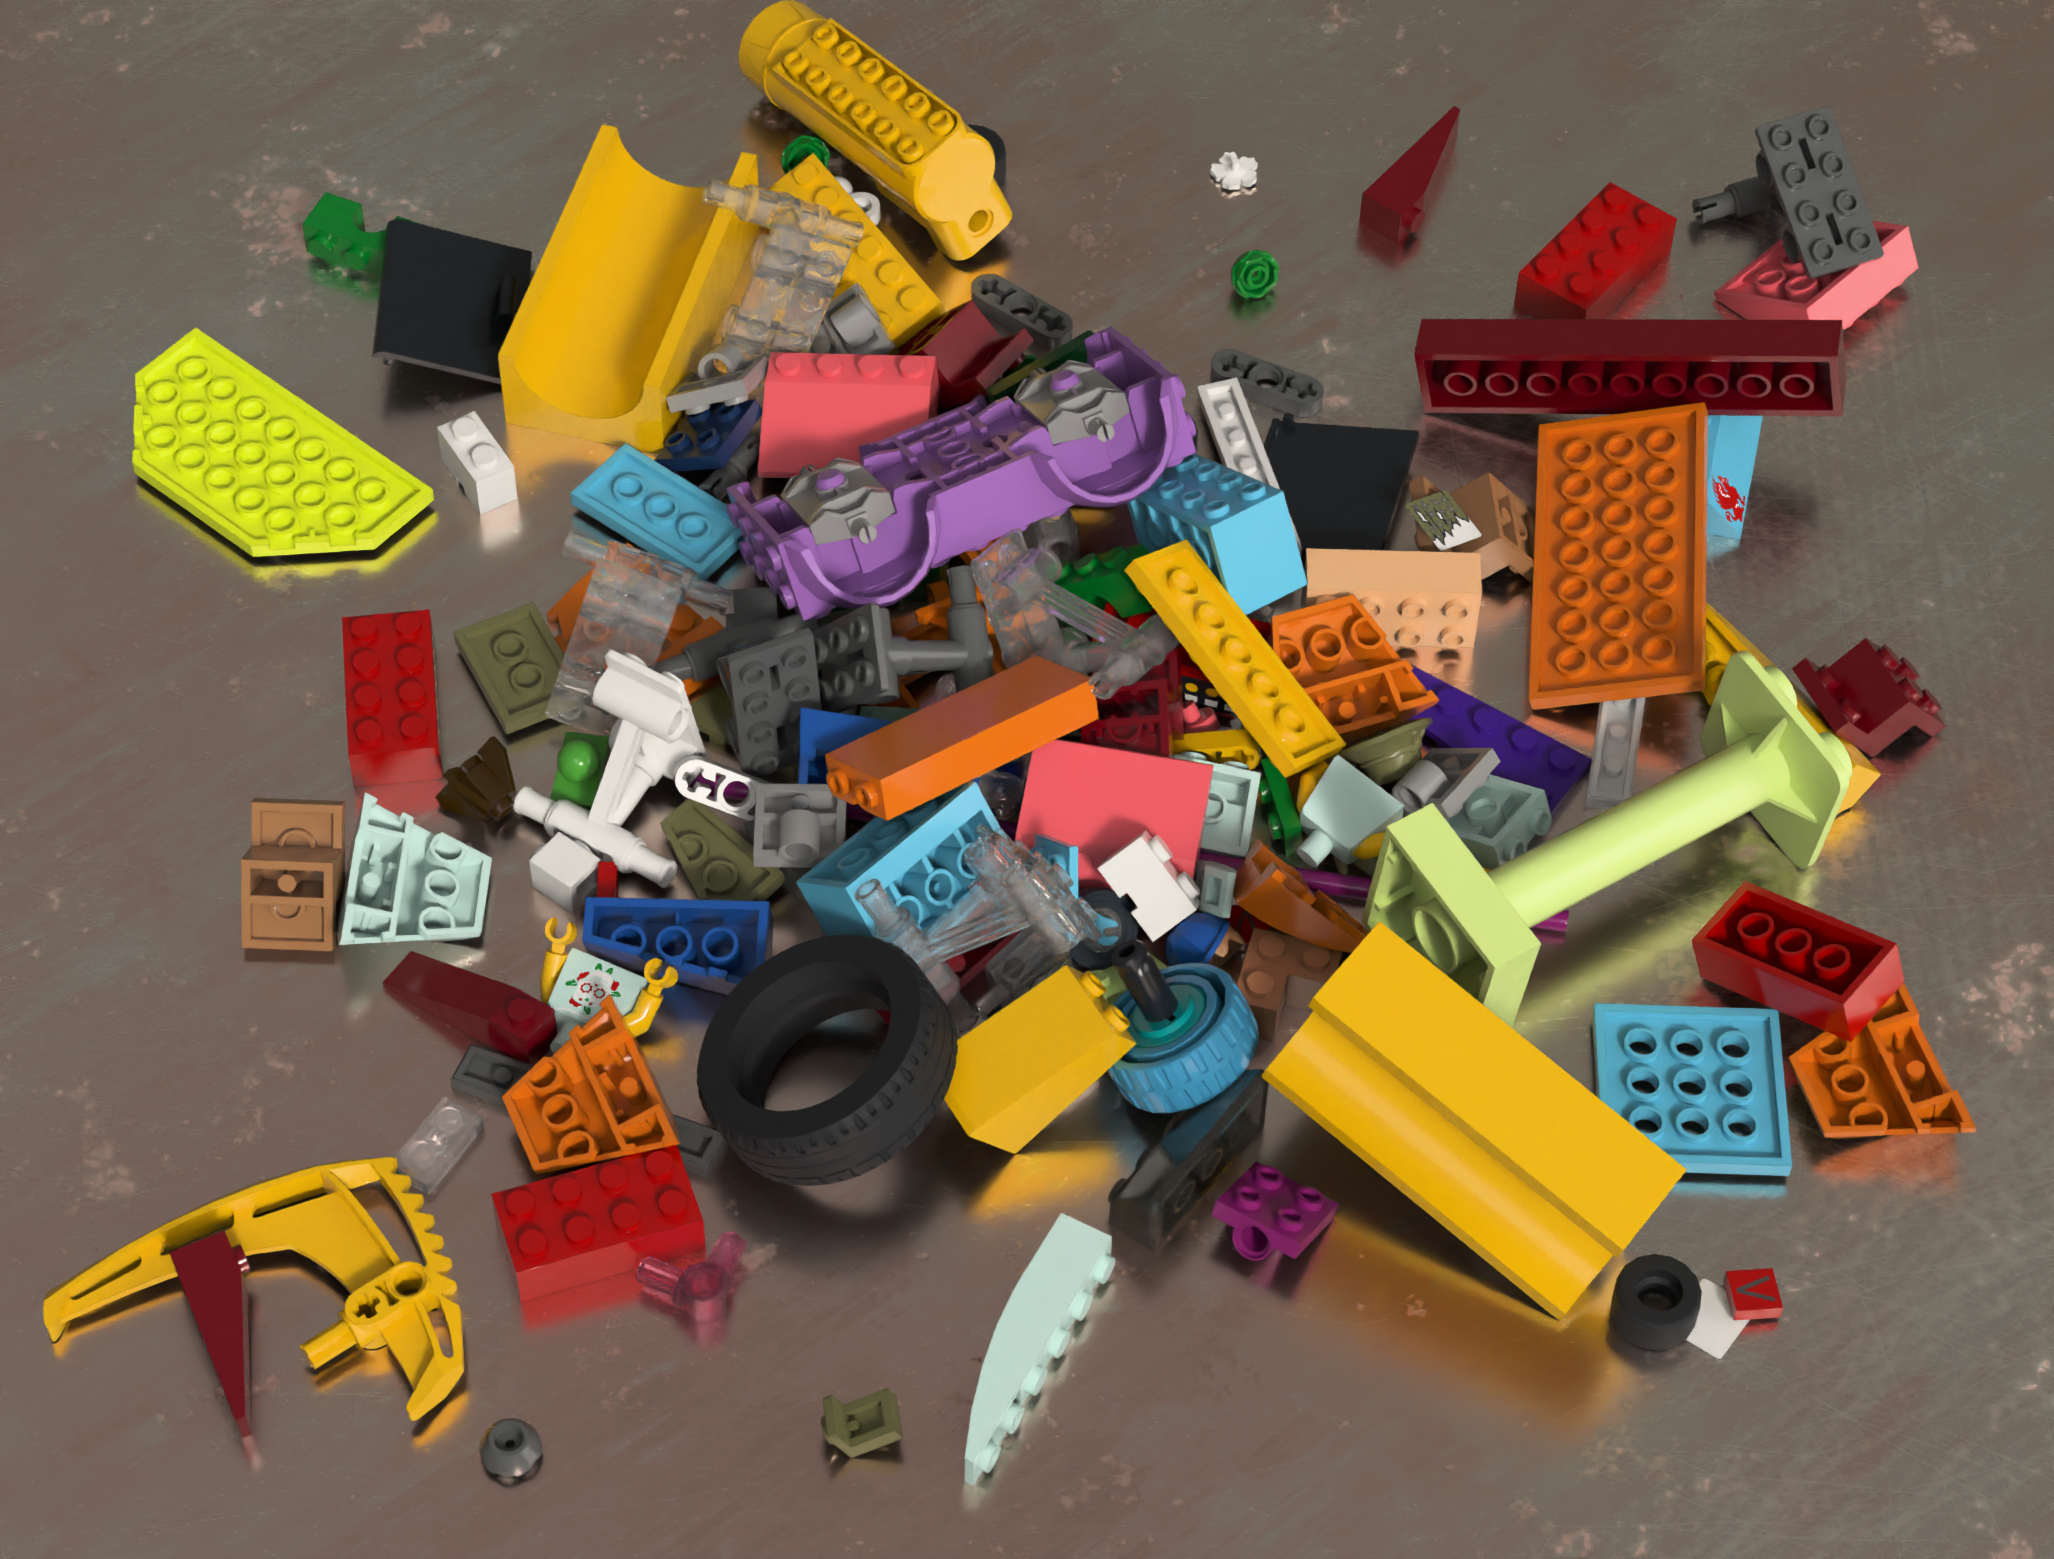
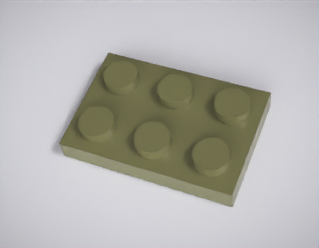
[454,602,587,735]

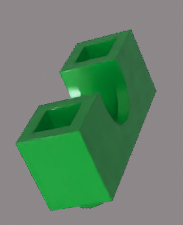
[302,192,426,277]
[1043,544,1153,630]

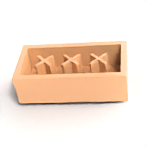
[1301,548,1482,649]

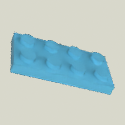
[570,443,744,584]

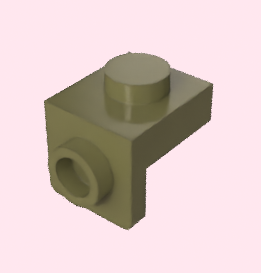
[821,1388,903,1458]

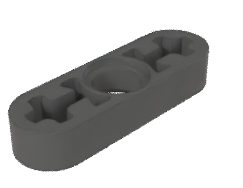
[971,274,1073,351]
[1210,349,1324,418]

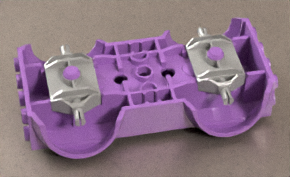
[726,326,1196,621]

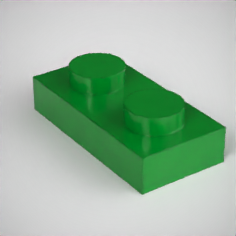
[1258,758,1303,855]

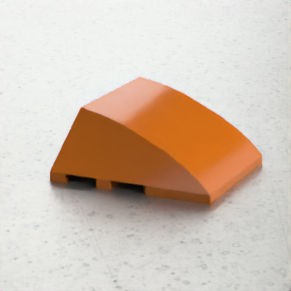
[1271,594,1439,743]
[1233,838,1369,953]
[1788,982,1976,1139]
[502,994,680,1175]

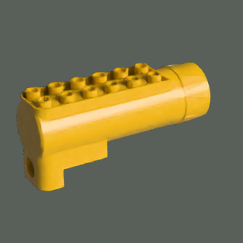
[739,0,1012,260]

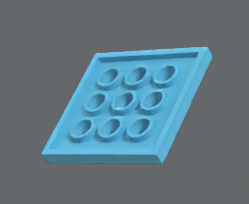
[1592,1003,1792,1176]

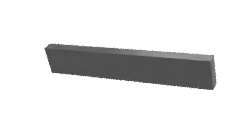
[450,1044,726,1178]

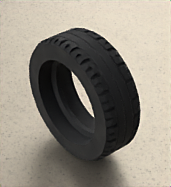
[697,935,958,1186]

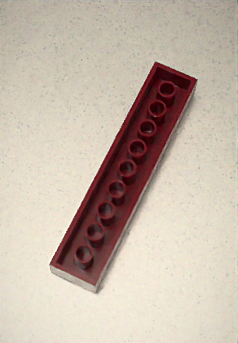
[1414,319,1847,417]

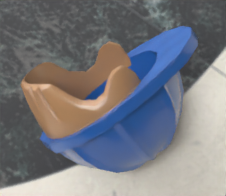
[1166,913,1245,967]

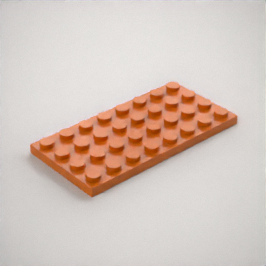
[1529,402,1708,710]

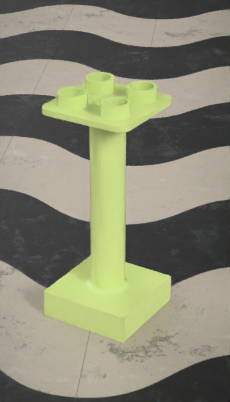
[1361,650,1852,1028]

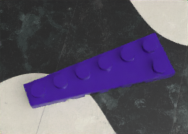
[1406,665,1592,819]

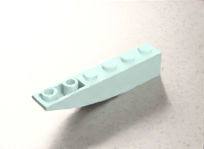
[964,1213,1115,1486]

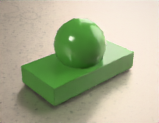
[550,732,610,811]

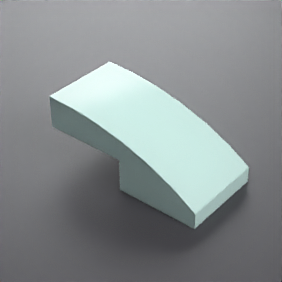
[1195,860,1237,918]

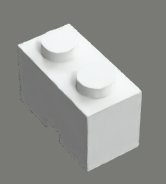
[437,411,518,515]
[1097,830,1201,942]

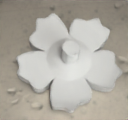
[1210,152,1258,190]

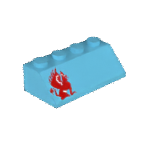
[1707,415,1763,540]

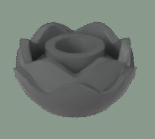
[479,1418,542,1478]

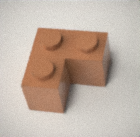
[1237,928,1343,1042]

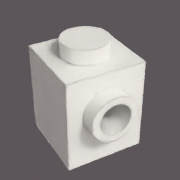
[529,832,600,914]

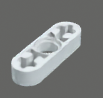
[673,755,773,821]

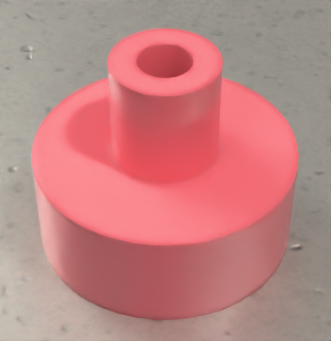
[1183,700,1221,734]

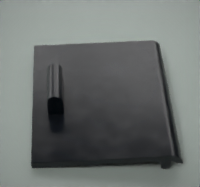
[372,219,532,384]
[1264,413,1420,556]

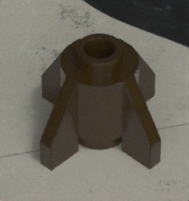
[435,736,517,821]

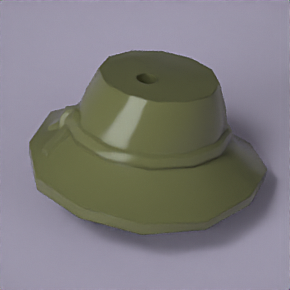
[1335,718,1433,786]

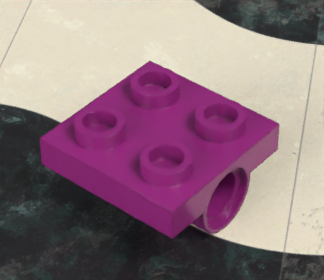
[1211,1161,1339,1261]

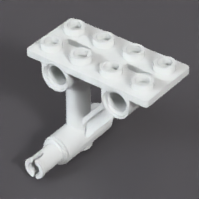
[513,649,708,888]

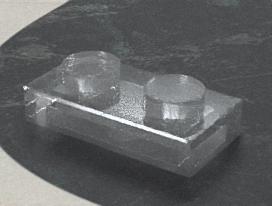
[394,1096,484,1195]

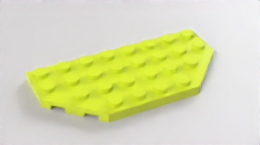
[132,327,434,557]

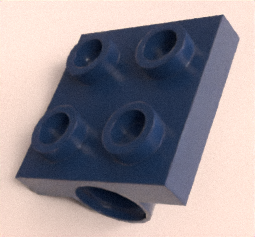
[654,399,763,472]

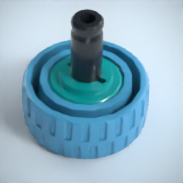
[1107,940,1259,1113]

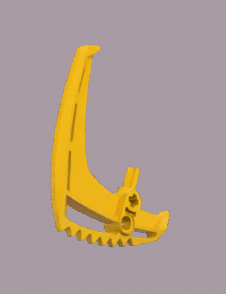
[43,1157,464,1421]

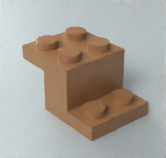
[1409,472,1535,584]
[241,798,345,951]

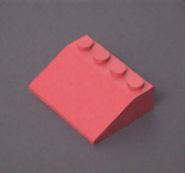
[1714,221,1919,330]
[758,352,940,478]
[1013,739,1214,896]

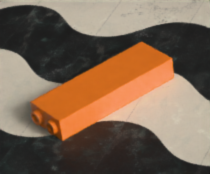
[825,655,1099,821]

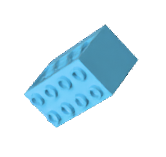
[1127,453,1308,615]
[796,781,1024,962]

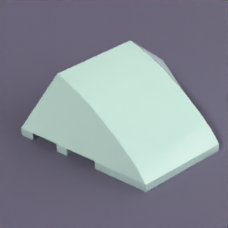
[336,792,492,945]

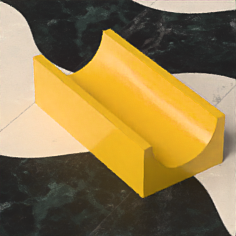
[498,124,760,455]
[1261,921,1687,1321]

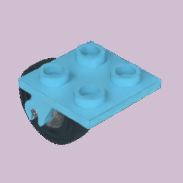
[1030,834,1138,970]

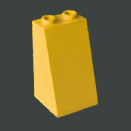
[944,965,1137,1154]

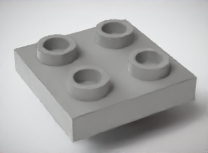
[792,283,896,355]
[666,342,769,415]
[1390,748,1501,819]
[753,784,847,868]

